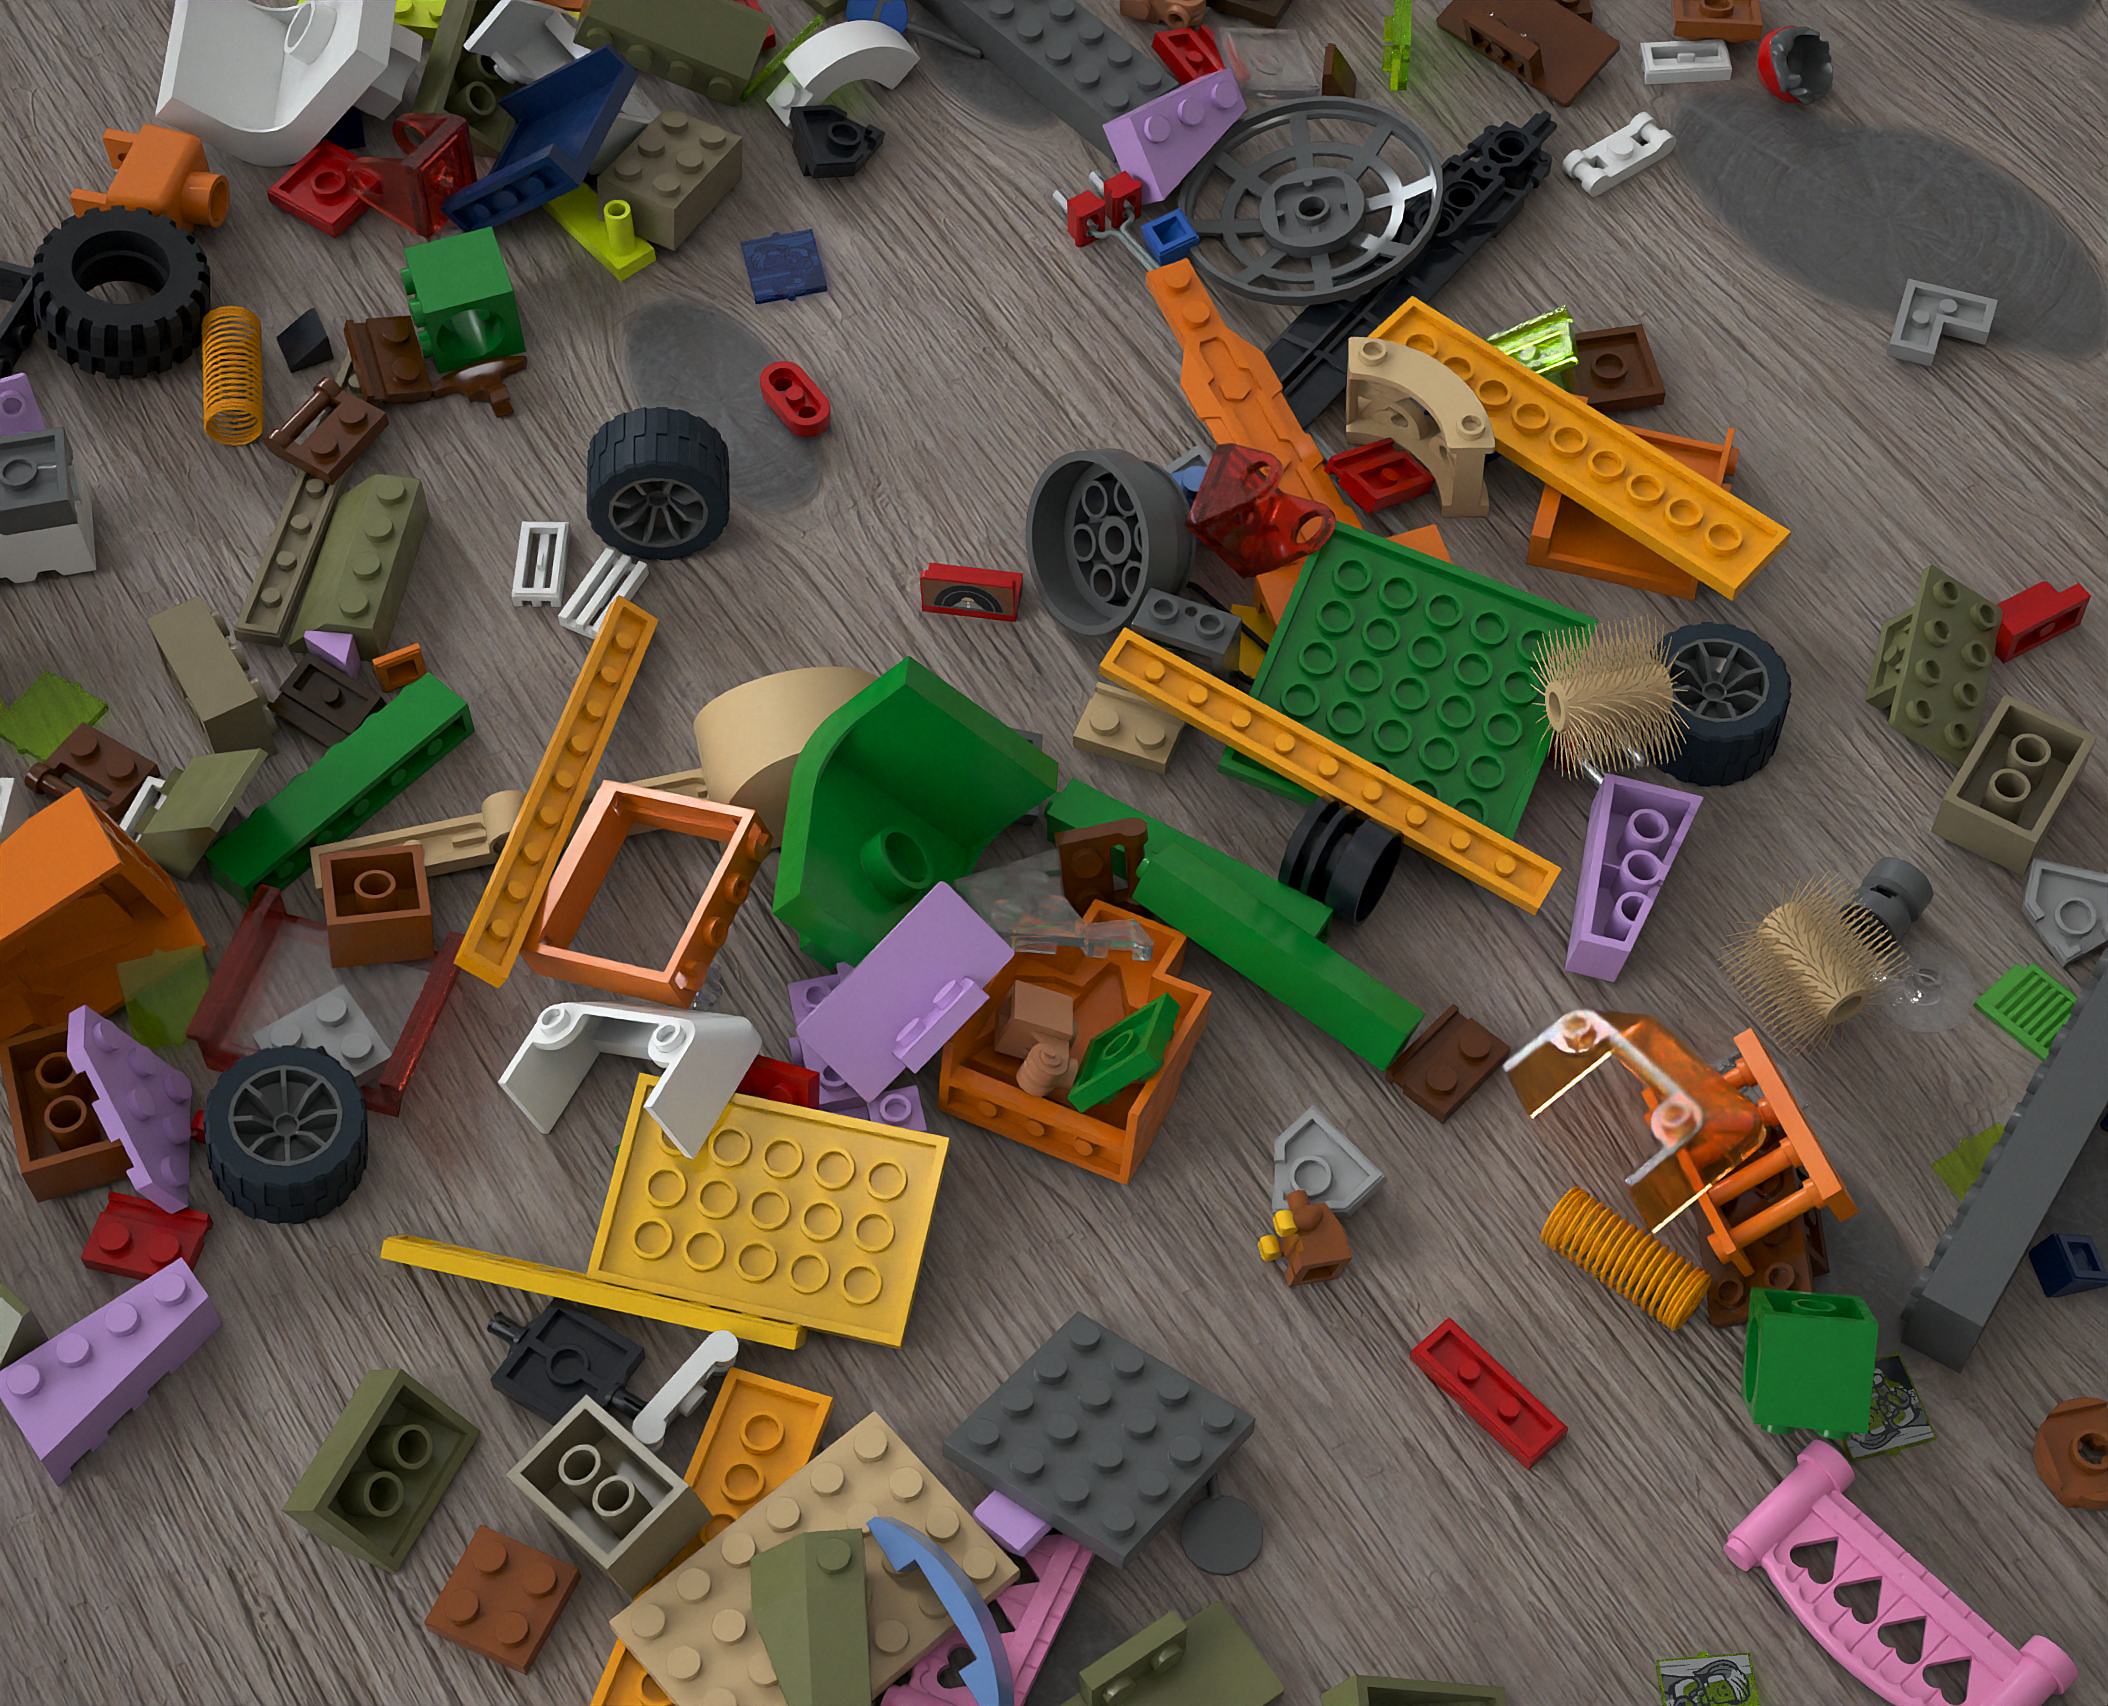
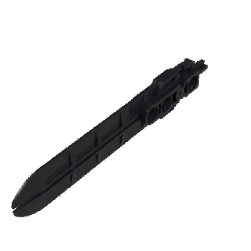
[1263,111,1557,430]

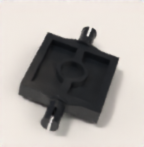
[487,1297,649,1426]

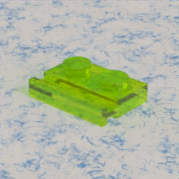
[1382,0,1412,91]
[1483,305,1580,378]

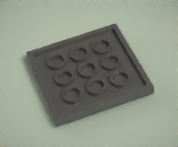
[942,1311,1256,1571]

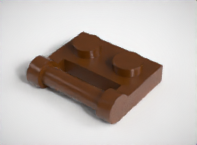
[264,377,389,485]
[24,721,161,823]
[1054,818,1151,925]

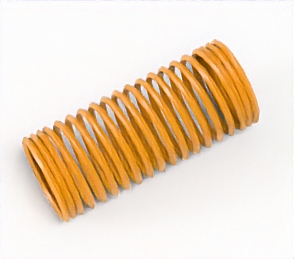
[201,306,264,446]
[1540,1185,1712,1332]

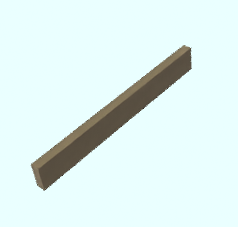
[233,348,380,648]

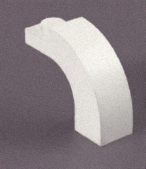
[766,20,920,130]

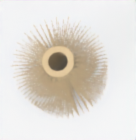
[1530,614,1690,781]
[1716,870,1911,1056]

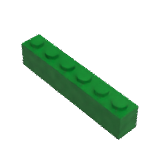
[204,672,475,915]

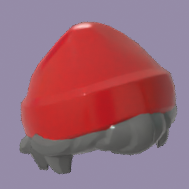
[1757,26,1833,105]

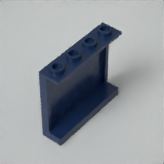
[440,43,639,233]

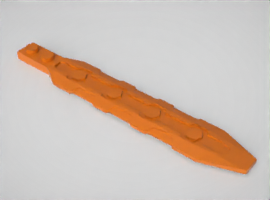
[1145,258,1365,567]

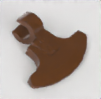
[431,356,528,418]

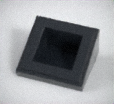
[276,307,334,373]

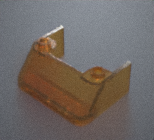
[1502,1009,1767,1234]

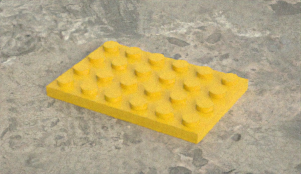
[585,1072,951,1350]

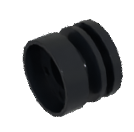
[1278,795,1404,927]

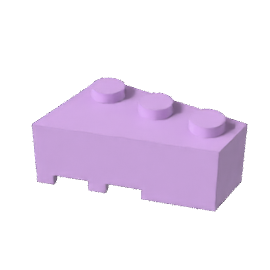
[1102,68,1247,206]

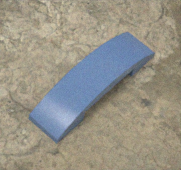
[866,1517,1014,1706]

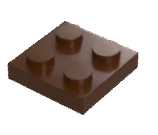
[1552,324,1666,413]

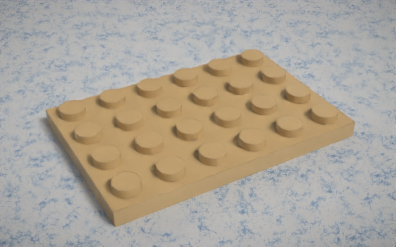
[609,1410,1020,1706]

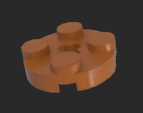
[2033,1397,2108,1510]

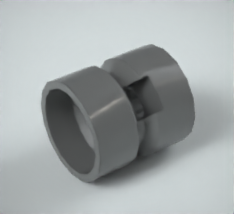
[1839,857,1934,953]

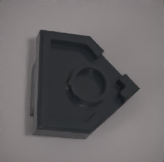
[789,105,885,179]

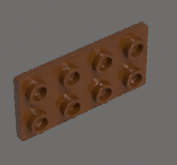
[1436,0,1620,108]
[1685,1120,1830,1329]

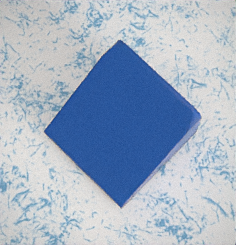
[1140,208,1200,267]

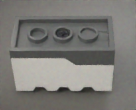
[0,426,96,583]

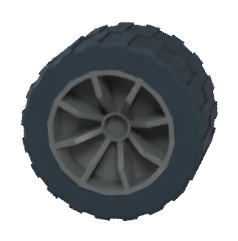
[586,407,730,560]
[1634,622,1792,787]
[203,1045,368,1225]

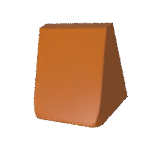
[371,643,427,693]

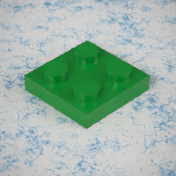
[1067,992,1181,1113]

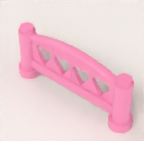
[1723,1440,2079,1706]
[880,1533,1095,1706]

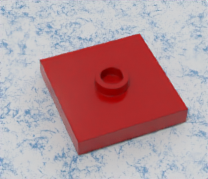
[266,138,393,238]

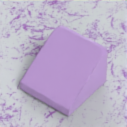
[304,631,361,681]
[973,1490,1053,1557]

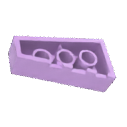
[1565,773,1704,982]
[0,1257,222,1487]

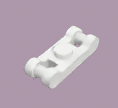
[1562,112,1676,197]
[632,1330,738,1455]

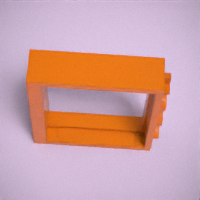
[519,780,774,1009]

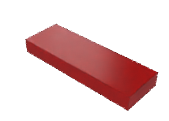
[1410,1317,1568,1471]

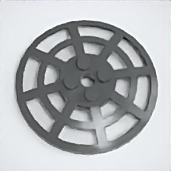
[1178,96,1444,306]

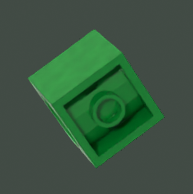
[399,226,526,374]
[1741,1287,1879,1439]

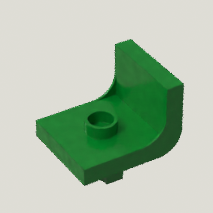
[772,655,1059,970]

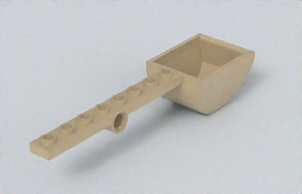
[310,667,878,899]

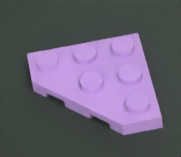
[67,1005,192,1214]

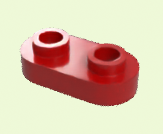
[760,361,831,437]

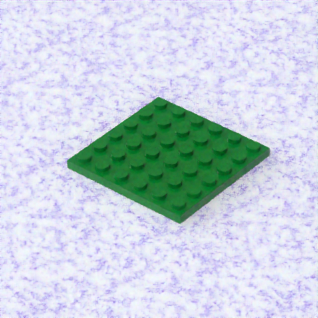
[1217,516,1598,848]

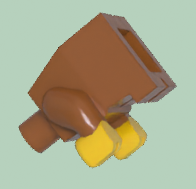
[1257,1190,1352,1287]

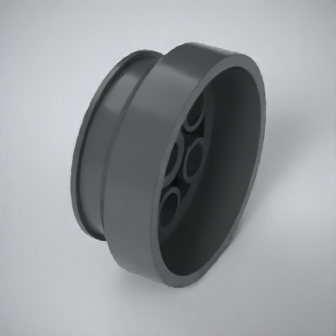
[1026,448,1196,635]

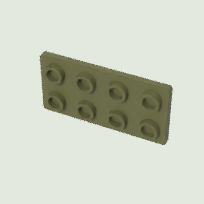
[1865,565,2003,769]
[1060,1601,1284,1706]

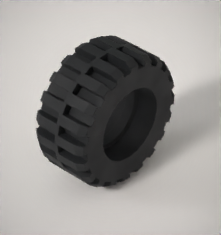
[32,206,211,380]

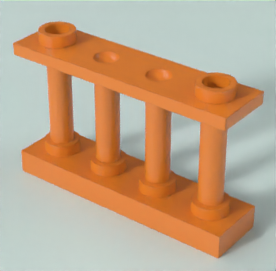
[1641,1027,1860,1277]

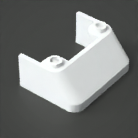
[463,0,661,175]
[498,1001,762,1159]

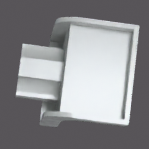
[155,0,423,167]

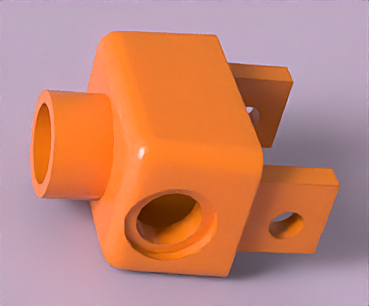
[69,123,230,234]

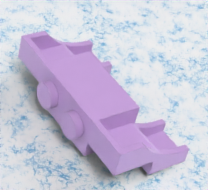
[787,962,927,1133]

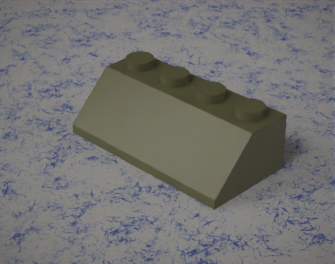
[406,0,527,158]
[573,0,772,107]
[288,474,430,662]

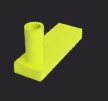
[542,182,656,282]

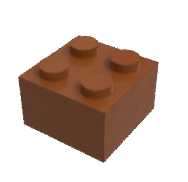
[319,844,435,969]

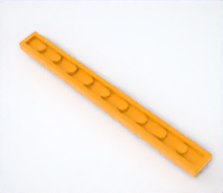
[453,595,659,988]
[1098,627,1562,916]

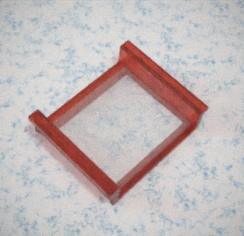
[185,884,465,1118]

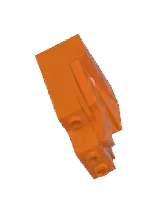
[0,786,210,1040]
[937,899,1212,1186]

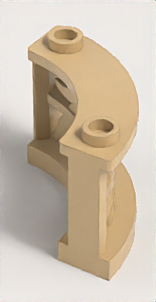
[1345,337,1495,517]

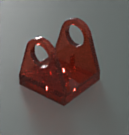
[346,113,478,239]
[1184,443,1336,579]

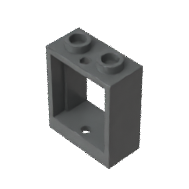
[1131,588,1242,689]

